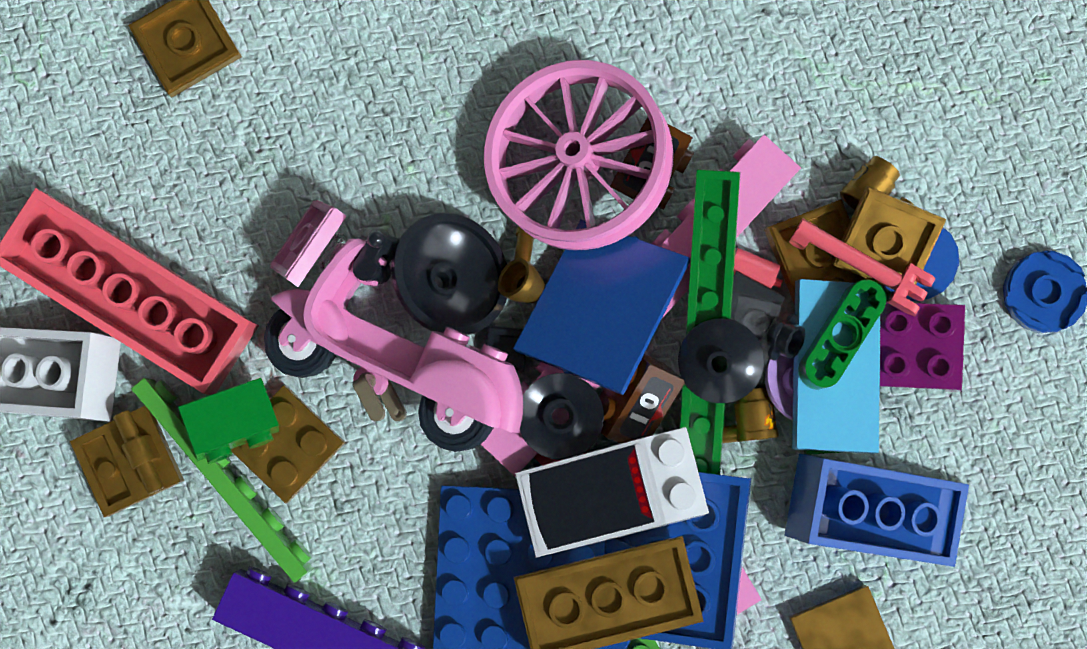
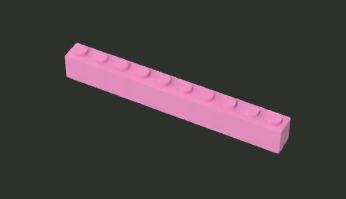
[481,134,801,477]

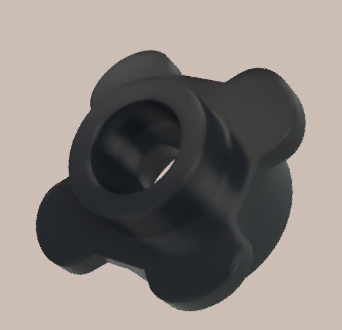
[767,314,805,361]

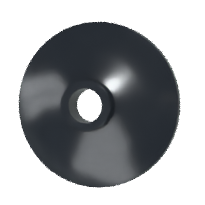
[678,318,764,403]
[520,373,604,460]

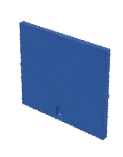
[513,219,691,395]

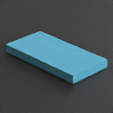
[792,279,881,454]

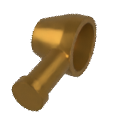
[498,226,545,303]

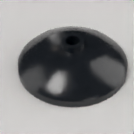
[391,213,507,335]

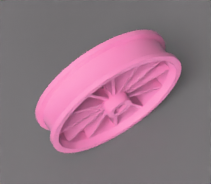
[484,60,673,250]

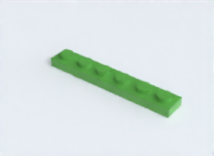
[131,378,314,583]

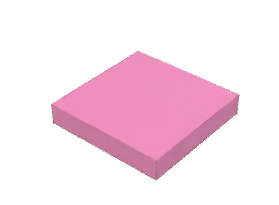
[270,199,346,287]

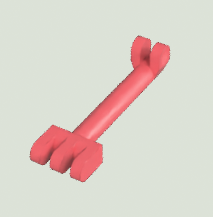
[789,218,935,316]

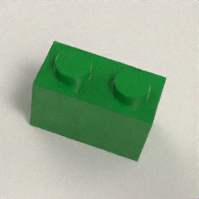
[178,378,279,464]

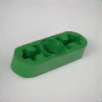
[798,280,886,390]

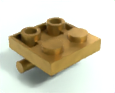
[70,406,184,518]

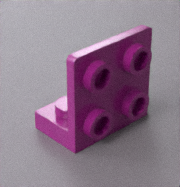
[880,302,965,392]

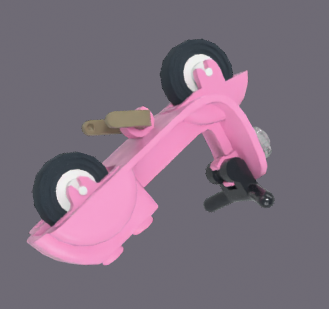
[264,230,523,452]

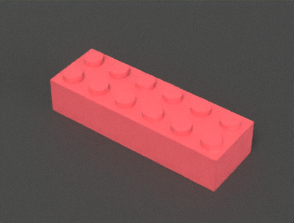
[0,188,259,395]

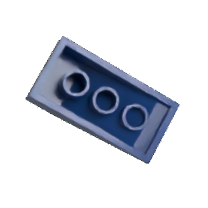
[784,453,969,567]

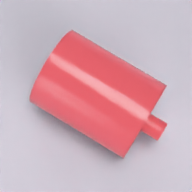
[734,248,783,289]

